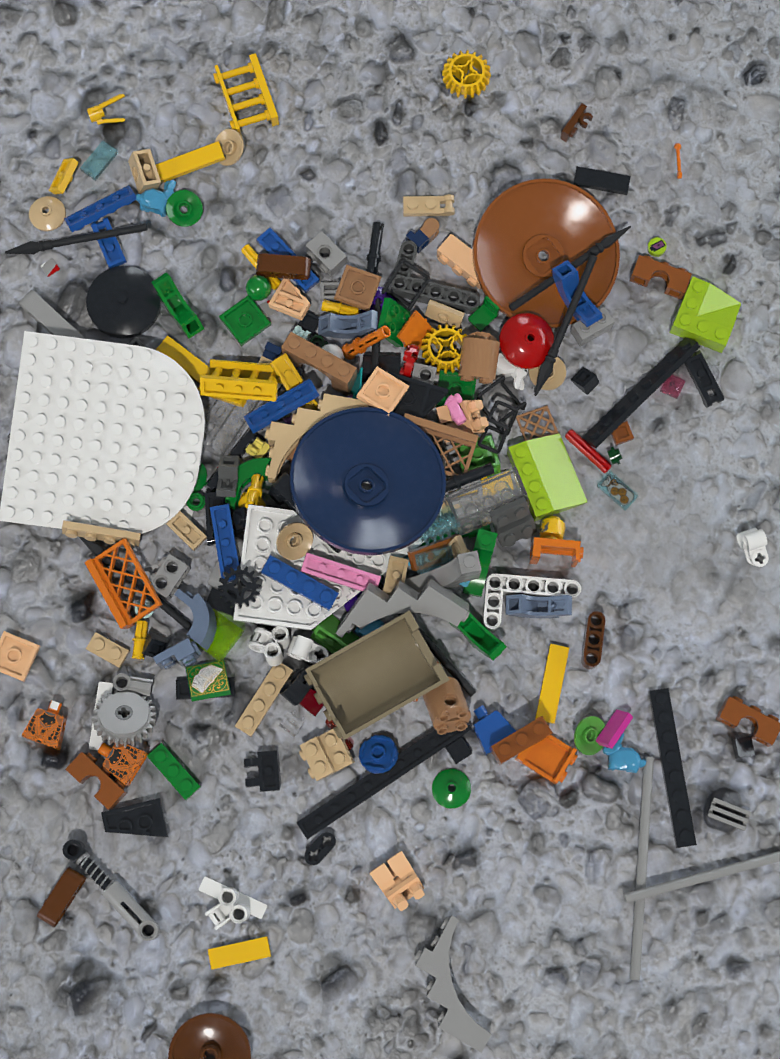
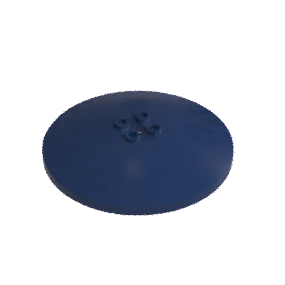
[290,407,446,555]

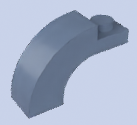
[318,310,378,339]
[174,589,216,650]
[505,594,572,619]

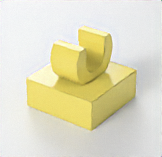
[245,437,270,459]

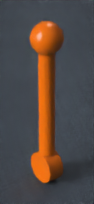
[674,143,682,179]

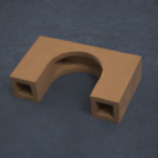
[281,332,357,396]

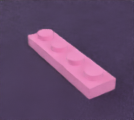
[300,553,381,592]

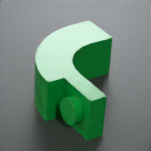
[151,272,204,339]
[225,458,271,511]

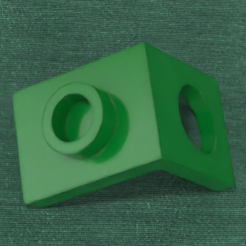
[468,296,500,332]

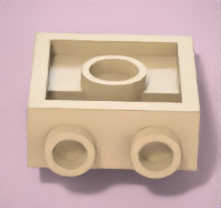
[299,729,355,781]

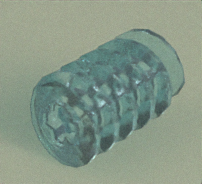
[419,512,458,545]

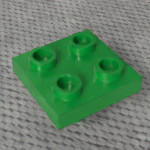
[378,298,410,347]

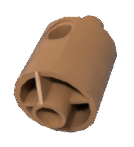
[458,332,500,384]
[423,677,471,735]

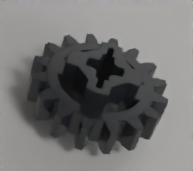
[218,565,261,609]

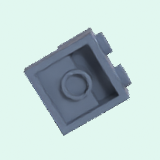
[153,638,202,670]

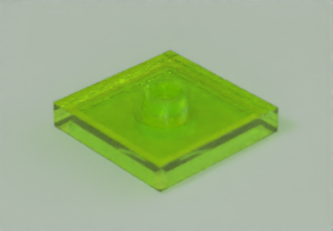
[190,609,244,663]

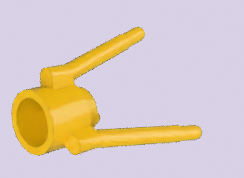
[87,94,125,125]

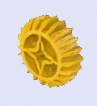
[442,50,491,99]
[421,324,467,374]

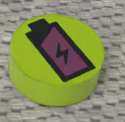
[647,237,667,257]

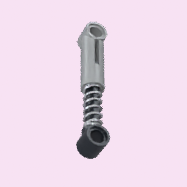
[62,840,160,941]

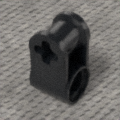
[279,668,313,706]

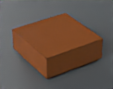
[611,421,634,446]

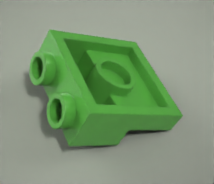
[454,435,501,479]

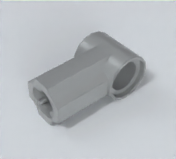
[113,673,153,697]

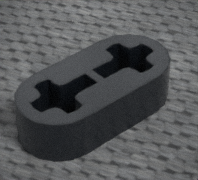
[304,832,336,865]

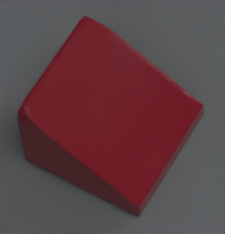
[299,688,324,717]

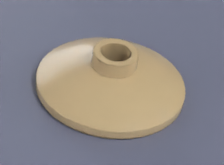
[214,129,244,166]
[29,196,66,231]
[529,357,566,390]
[276,522,313,560]

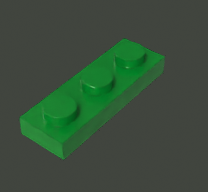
[147,743,201,801]

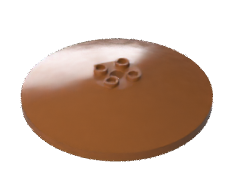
[472,179,620,328]

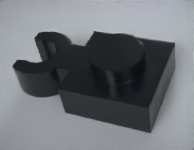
[232,507,247,531]

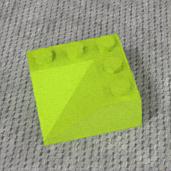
[669,277,741,353]

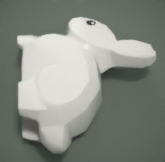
[496,353,529,390]

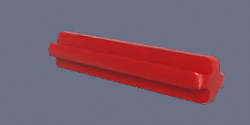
[565,429,611,473]

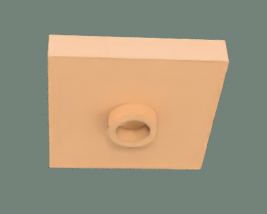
[356,366,409,416]
[0,631,41,682]

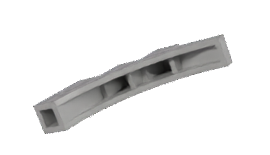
[414,915,491,1053]

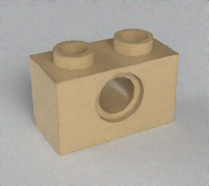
[128,149,161,194]

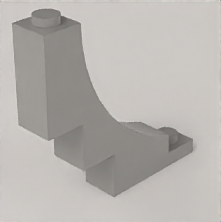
[405,551,481,593]
[335,578,470,638]

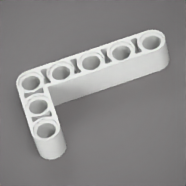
[482,573,581,632]

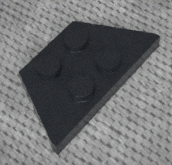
[384,370,449,419]

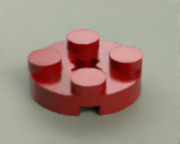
[399,344,419,378]

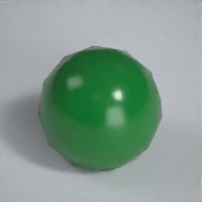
[246,275,272,301]

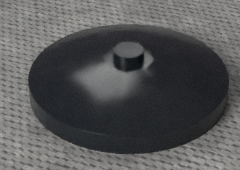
[86,266,162,338]

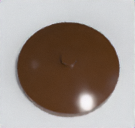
[168,1013,251,1059]

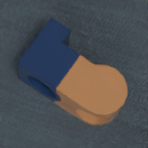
[406,218,440,254]

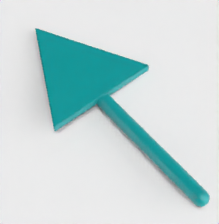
[350,367,363,399]

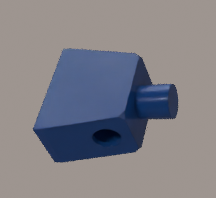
[473,705,516,756]

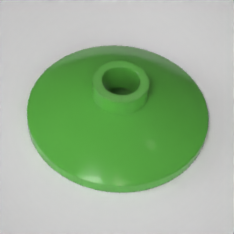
[574,716,605,755]

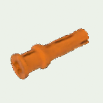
[342,325,391,360]

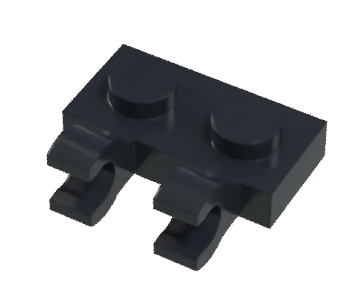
[244,750,280,792]

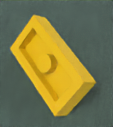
[48,158,79,194]

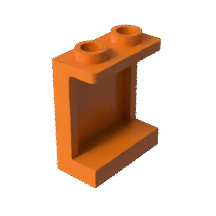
[529,537,584,567]
[515,735,578,785]

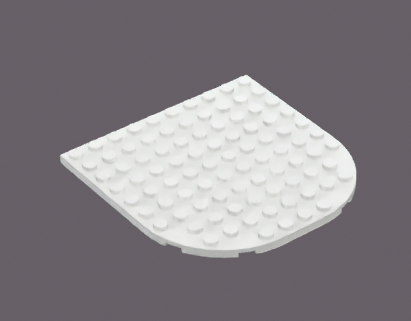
[0,331,205,534]

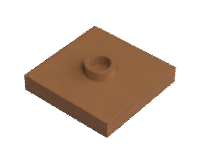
[334,264,381,311]

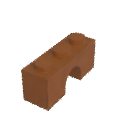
[630,255,692,300]
[716,696,780,747]
[489,716,553,765]
[65,752,127,810]

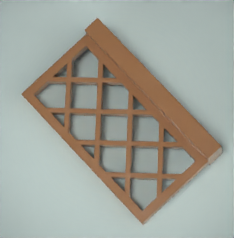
[404,413,479,477]

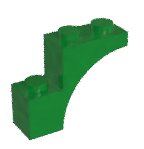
[449,610,507,661]

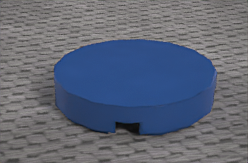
[359,735,398,774]

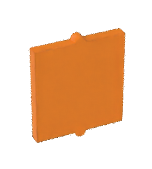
[397,310,432,351]

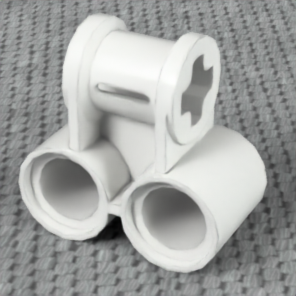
[736,528,769,567]
[248,626,291,666]
[286,635,328,664]
[205,887,250,930]

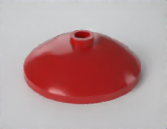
[499,313,554,369]

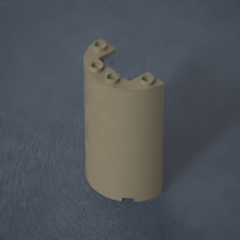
[304,610,449,740]

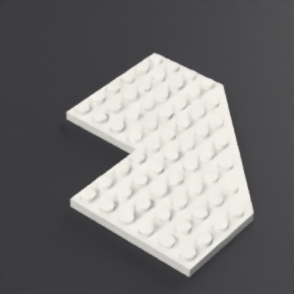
[233,455,447,630]

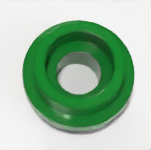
[187,492,205,511]

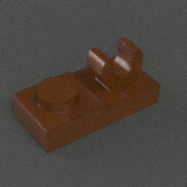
[560,103,593,142]

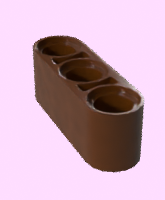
[256,253,311,280]
[581,611,605,669]
[37,866,87,928]

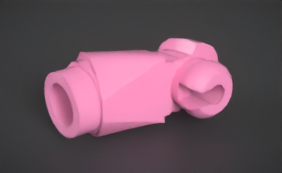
[445,393,467,426]

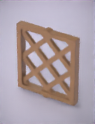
[516,406,558,441]

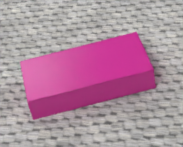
[595,709,633,749]

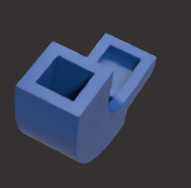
[552,260,603,327]

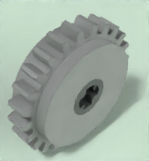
[92,690,156,747]

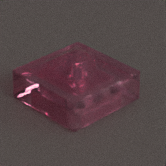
[660,375,685,399]

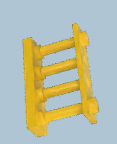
[213,53,279,135]
[200,359,282,401]

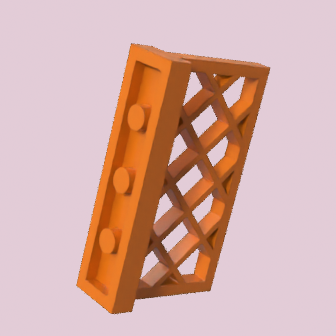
[84,538,163,629]

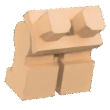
[436,400,489,446]
[369,851,425,911]

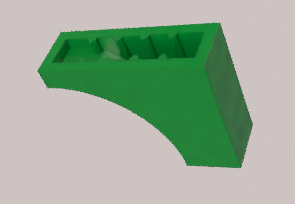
[463,529,498,598]

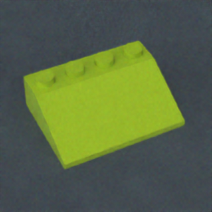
[507,433,587,522]

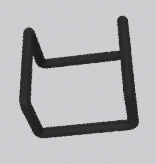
[381,259,430,311]
[476,376,527,429]
[477,400,518,454]

